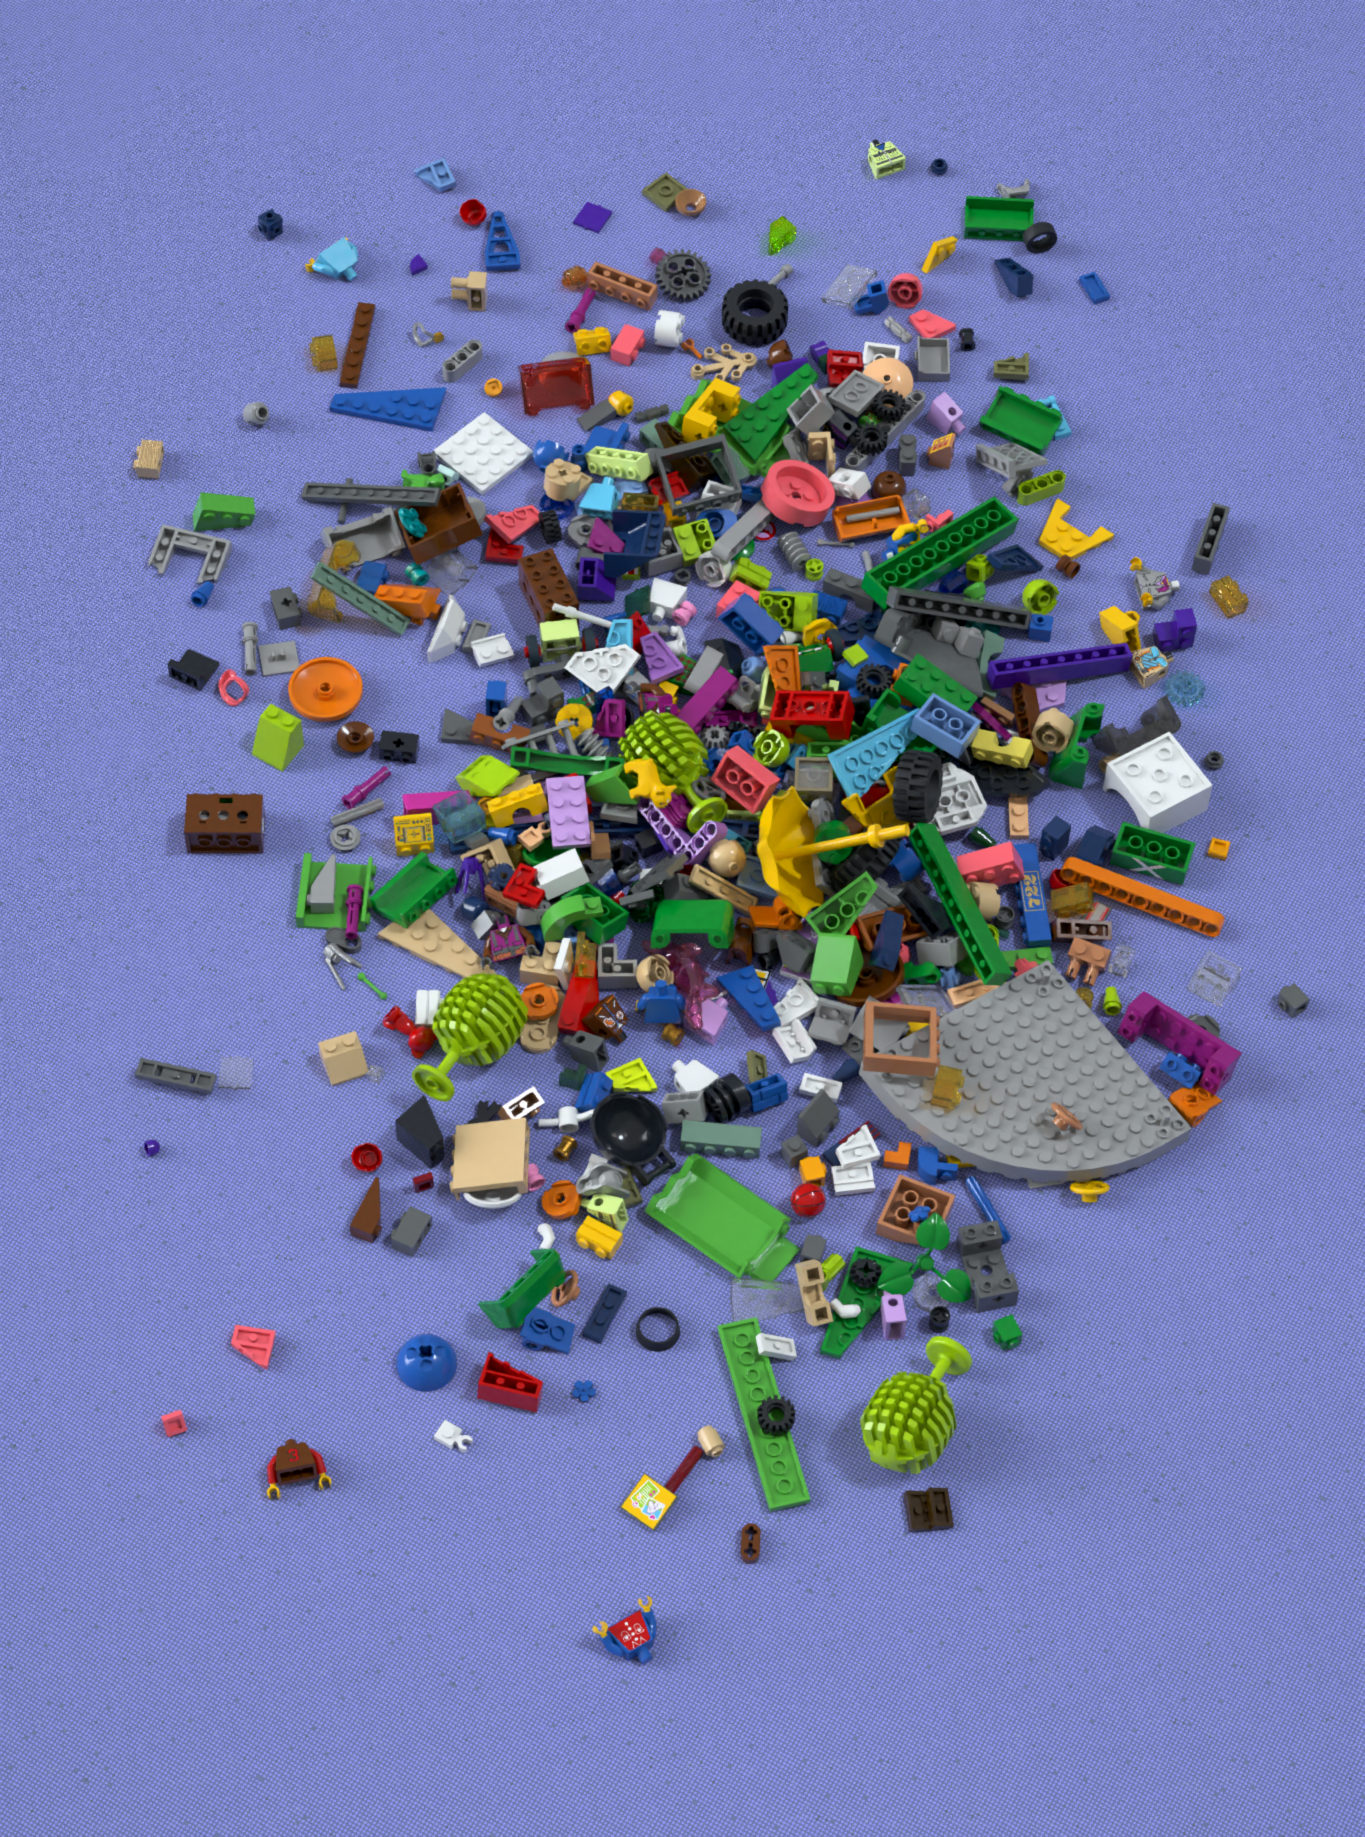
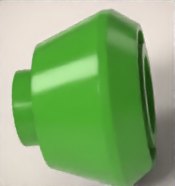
[963,581,986,600]

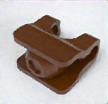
[725,917,757,967]

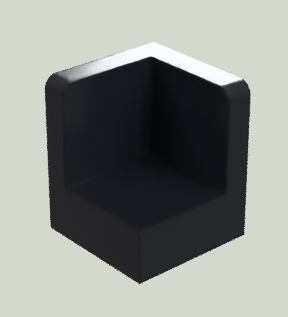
[634,827,663,859]

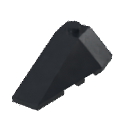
[703,638,743,711]

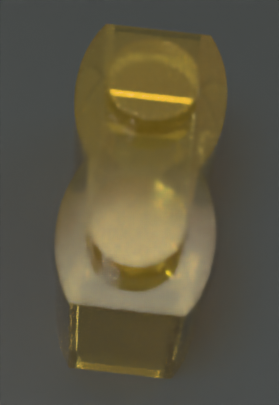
[309,334,338,372]
[931,1065,965,1110]

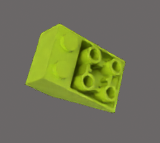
[759,591,818,632]
[455,755,520,797]

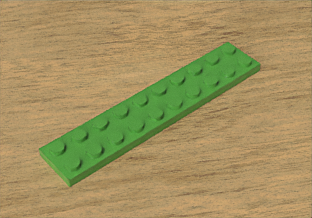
[717,1317,810,1512]

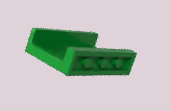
[964,196,1034,241]
[979,386,1063,456]
[370,852,458,929]

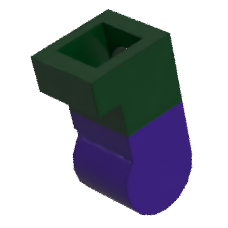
[809,340,830,375]

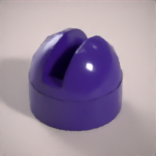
[144,1139,160,1156]

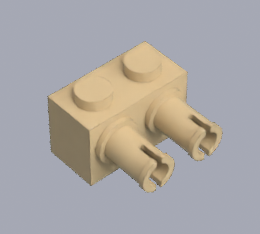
[451,271,488,311]

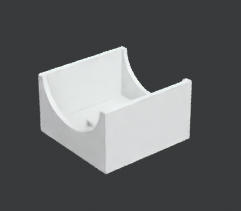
[1103,732,1213,833]

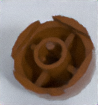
[766,339,793,369]
[871,471,907,501]

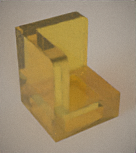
[505,842,527,870]

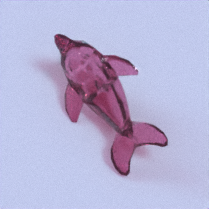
[641,940,720,1030]

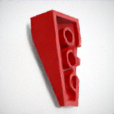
[557,958,600,1036]

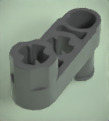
[522,654,573,698]

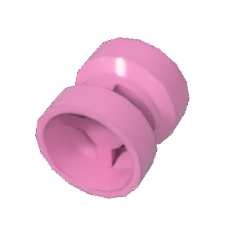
[672,601,697,626]
[528,1163,545,1191]

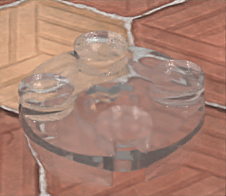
[912,1273,951,1314]

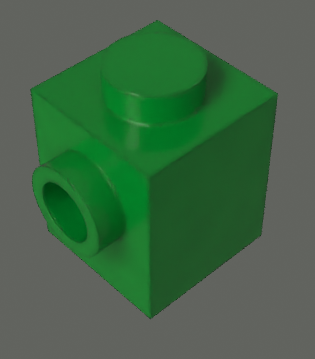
[992,1314,1023,1351]

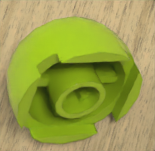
[1022,579,1059,615]
[753,729,790,768]

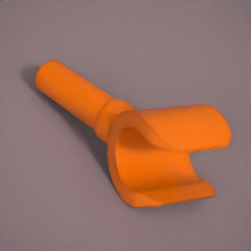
[681,338,703,359]

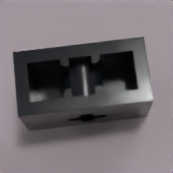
[378,730,420,763]

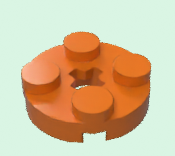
[521,983,558,1021]
[542,1180,582,1219]

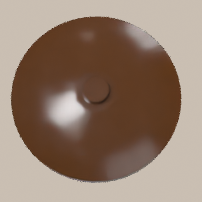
[833,945,905,1007]

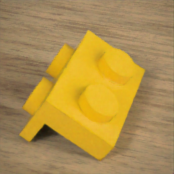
[573,327,612,356]

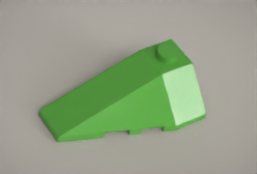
[805,871,878,936]

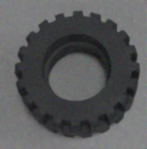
[722,279,788,346]
[892,749,943,823]
[829,824,900,889]

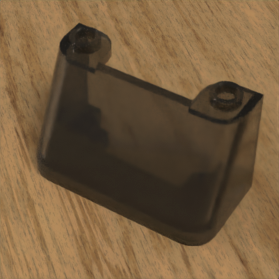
[1091,696,1181,757]

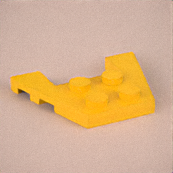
[1039,499,1114,560]
[841,766,909,829]

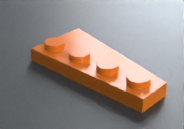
[762,645,801,691]

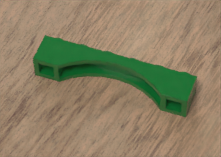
[510,746,625,777]

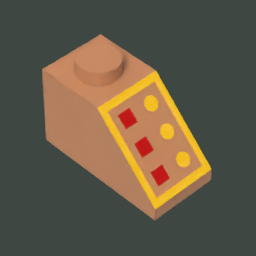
[926,433,956,469]

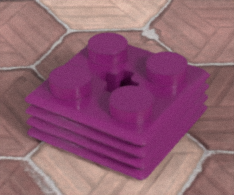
[659,792,694,830]

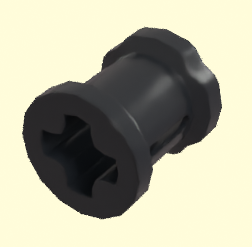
[959,328,976,351]

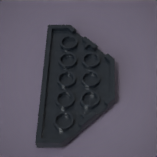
[959,723,1051,798]

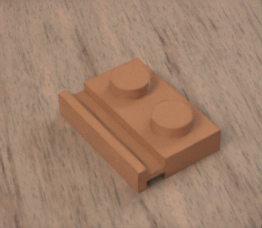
[484,884,518,919]

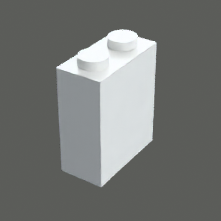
[533,848,590,901]

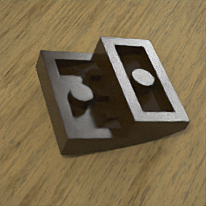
[903,1487,954,1532]

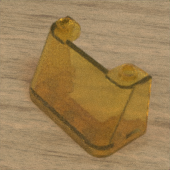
[307,540,361,623]

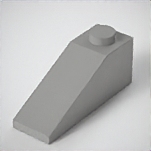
[953,626,985,659]
[307,855,337,913]

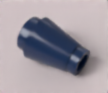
[832,1058,860,1083]

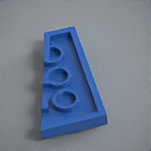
[716,965,781,1032]

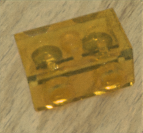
[575,931,597,978]

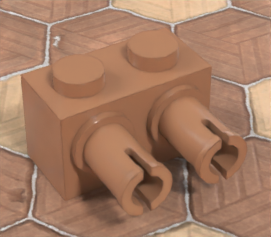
[1064,937,1112,987]

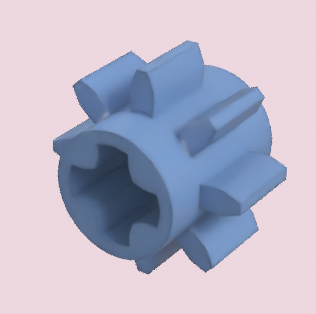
[937,967,961,990]

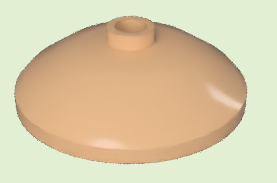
[863,358,913,408]

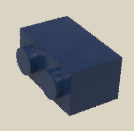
[1039,815,1071,861]

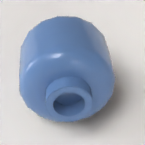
[741,656,768,684]

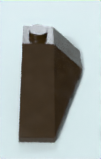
[654,421,717,491]

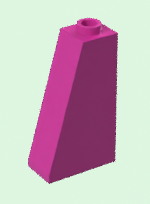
[402,790,477,825]

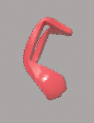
[218,669,249,706]

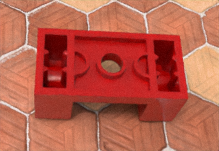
[769,690,855,740]

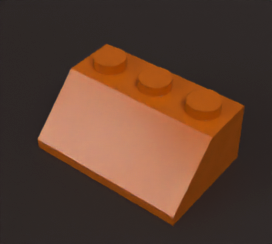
[374,583,441,618]

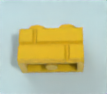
[576,1215,623,1260]

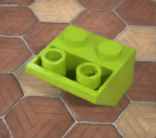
[672,518,715,568]

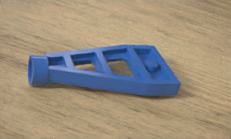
[485,211,521,271]

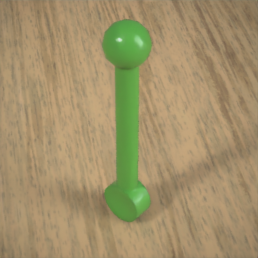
[358,972,387,1000]

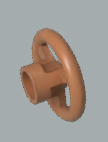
[1051,1102,1083,1131]
[551,1270,580,1307]

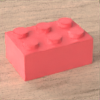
[710,745,781,814]
[956,841,1025,887]

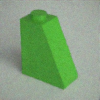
[585,764,641,804]

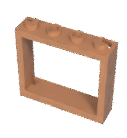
[863,1001,940,1077]

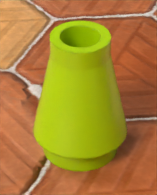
[1103,986,1122,1016]

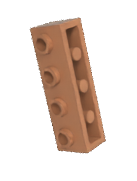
[588,261,658,311]

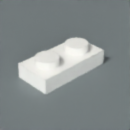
[799,1073,842,1103]
[756,1333,797,1361]

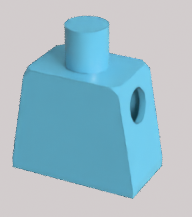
[579,477,620,520]

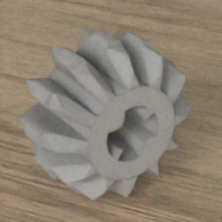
[699,724,730,750]

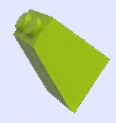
[252,704,304,772]

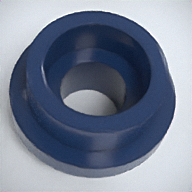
[931,158,948,174]

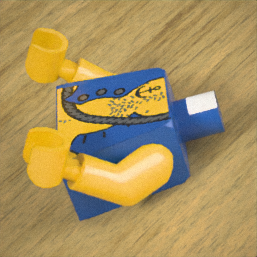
[881,519,929,561]

